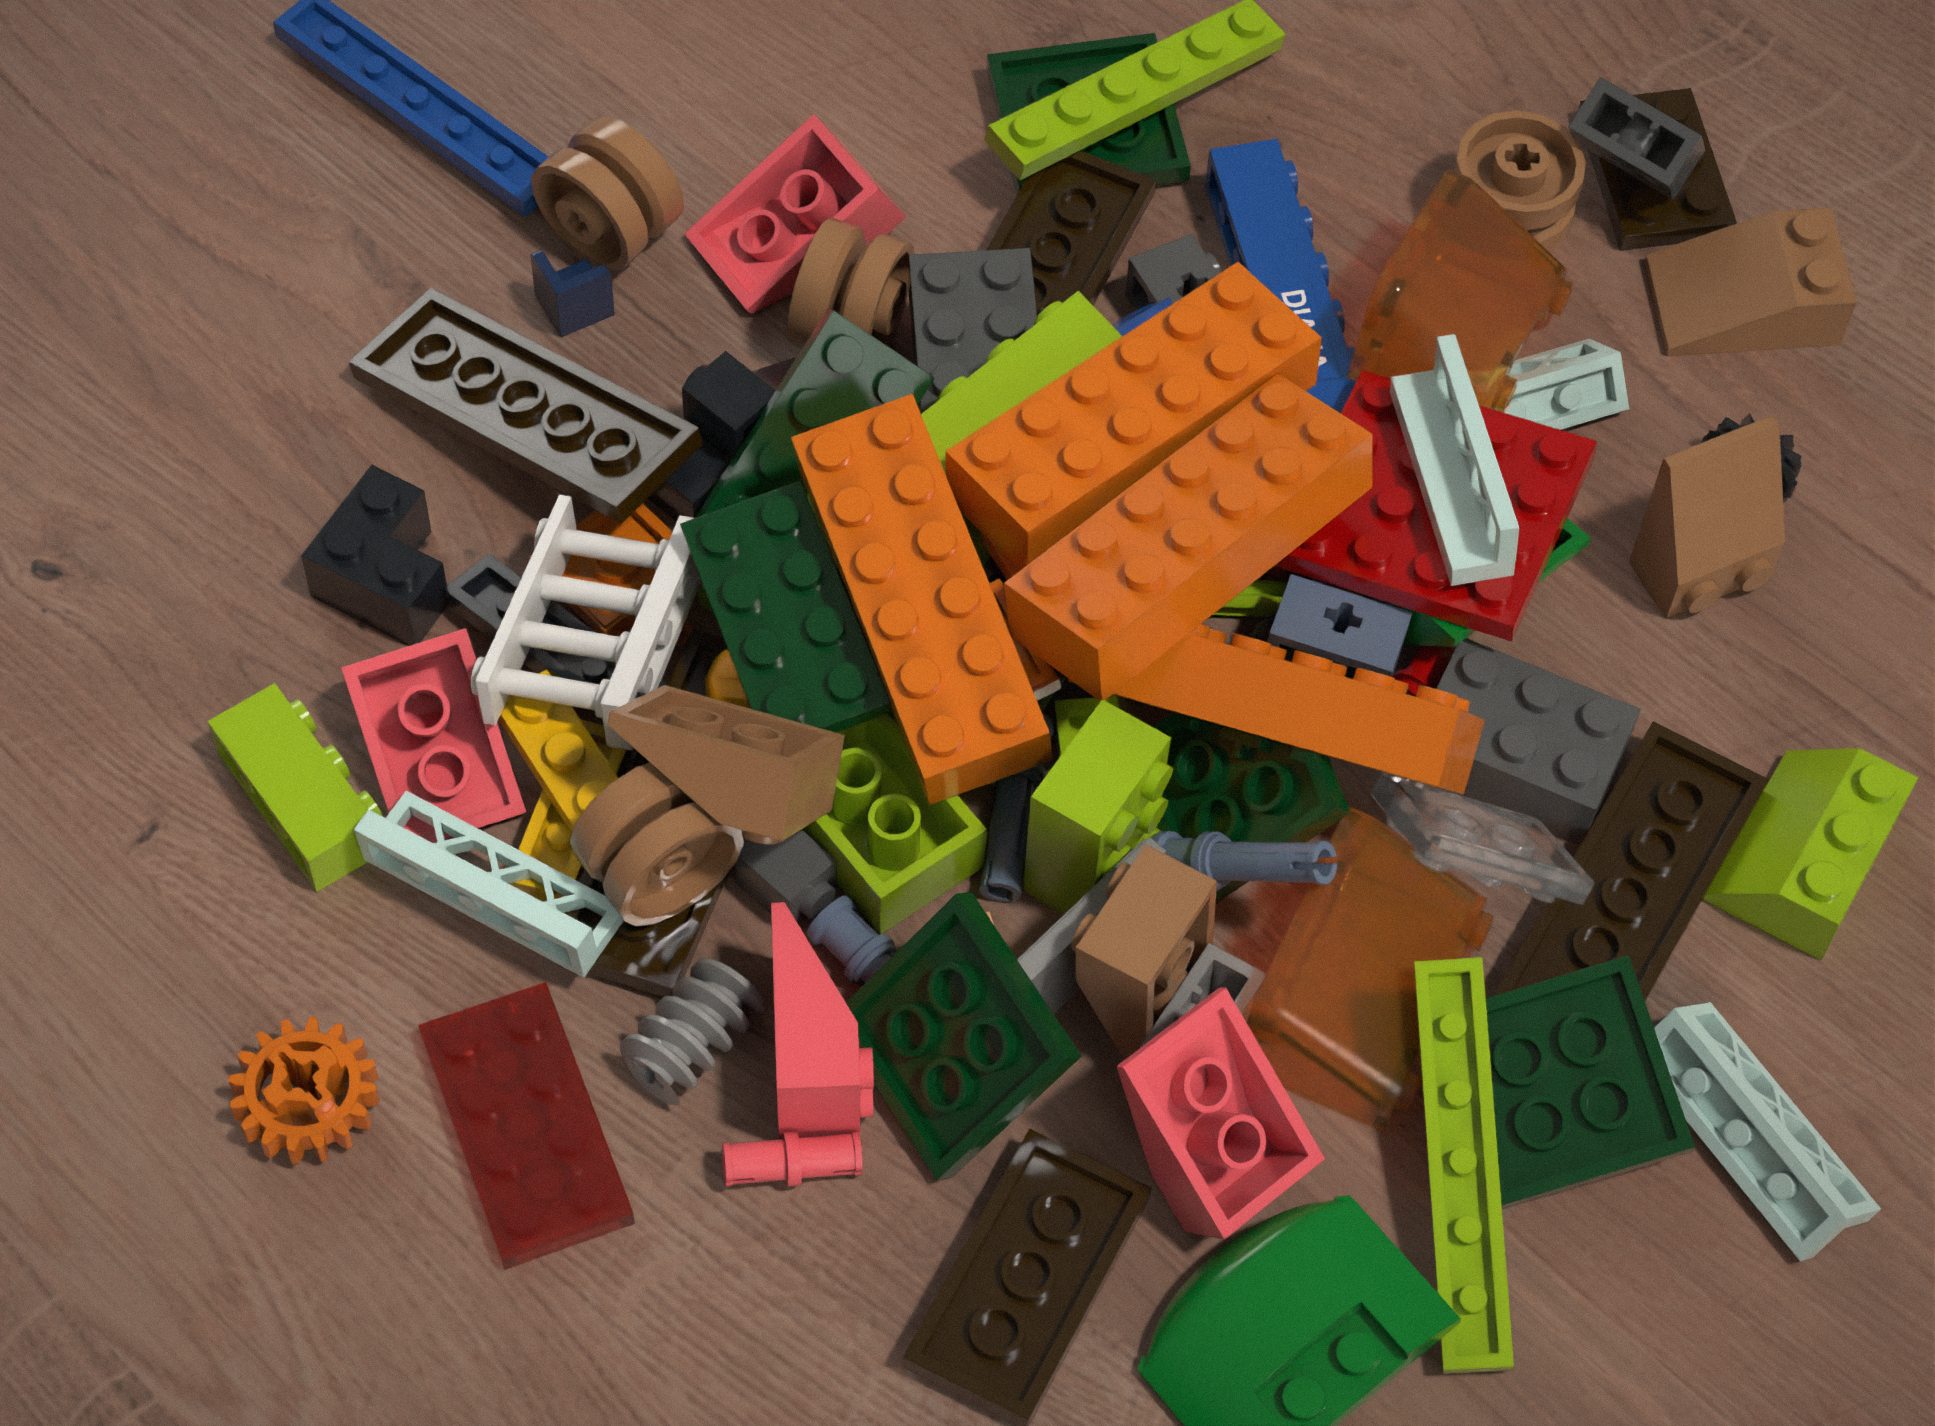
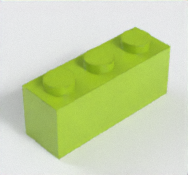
[207,683,383,893]

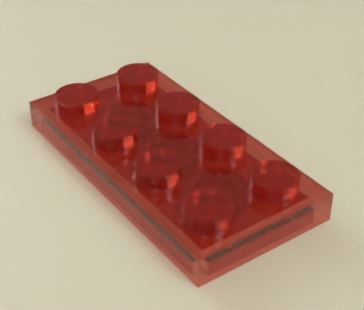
[418,982,635,1270]

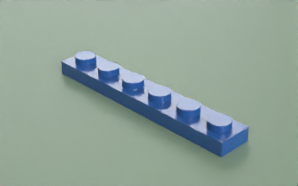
[273,0,549,217]

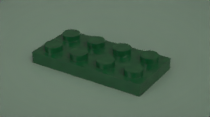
[695,309,934,518]
[680,480,892,733]

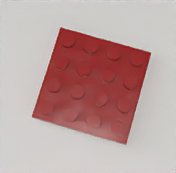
[1274,370,1597,642]

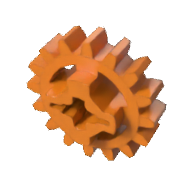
[228,1017,380,1165]

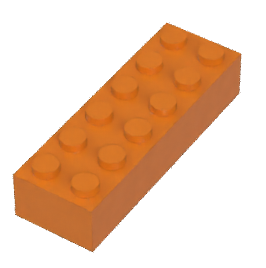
[945,262,1322,570]
[1004,373,1372,701]
[791,394,1053,805]
[1068,624,1485,795]

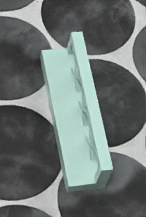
[1390,334,1520,586]
[1468,338,1629,430]
[354,791,624,978]
[1654,1002,1881,1262]

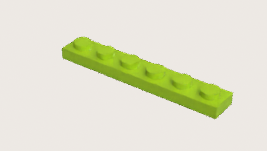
[984,0,1286,180]
[1414,957,1514,1374]

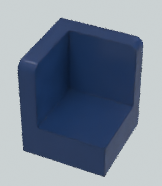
[530,249,615,338]

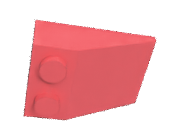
[684,114,906,314]
[341,628,526,843]
[771,902,874,1139]
[1116,987,1325,1240]

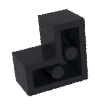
[648,351,776,522]
[301,465,447,646]

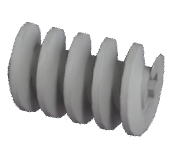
[620,958,768,1106]

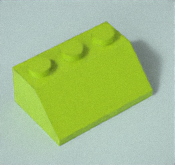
[1703,748,1919,960]

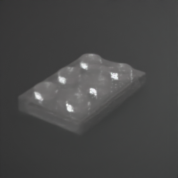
[1371,772,1595,905]

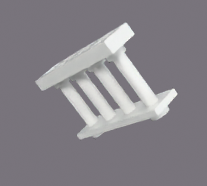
[471,495,701,751]

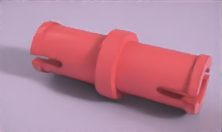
[721,1131,863,1187]

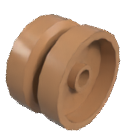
[1445,110,1586,263]
[531,116,684,271]
[787,217,914,348]
[569,762,744,926]

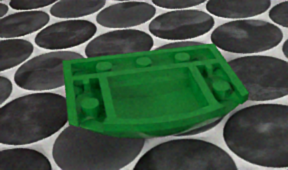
[1138,1195,1461,1426]

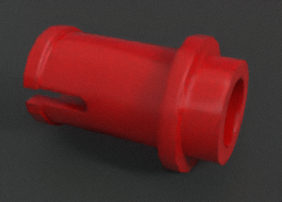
[1392,646,1456,697]

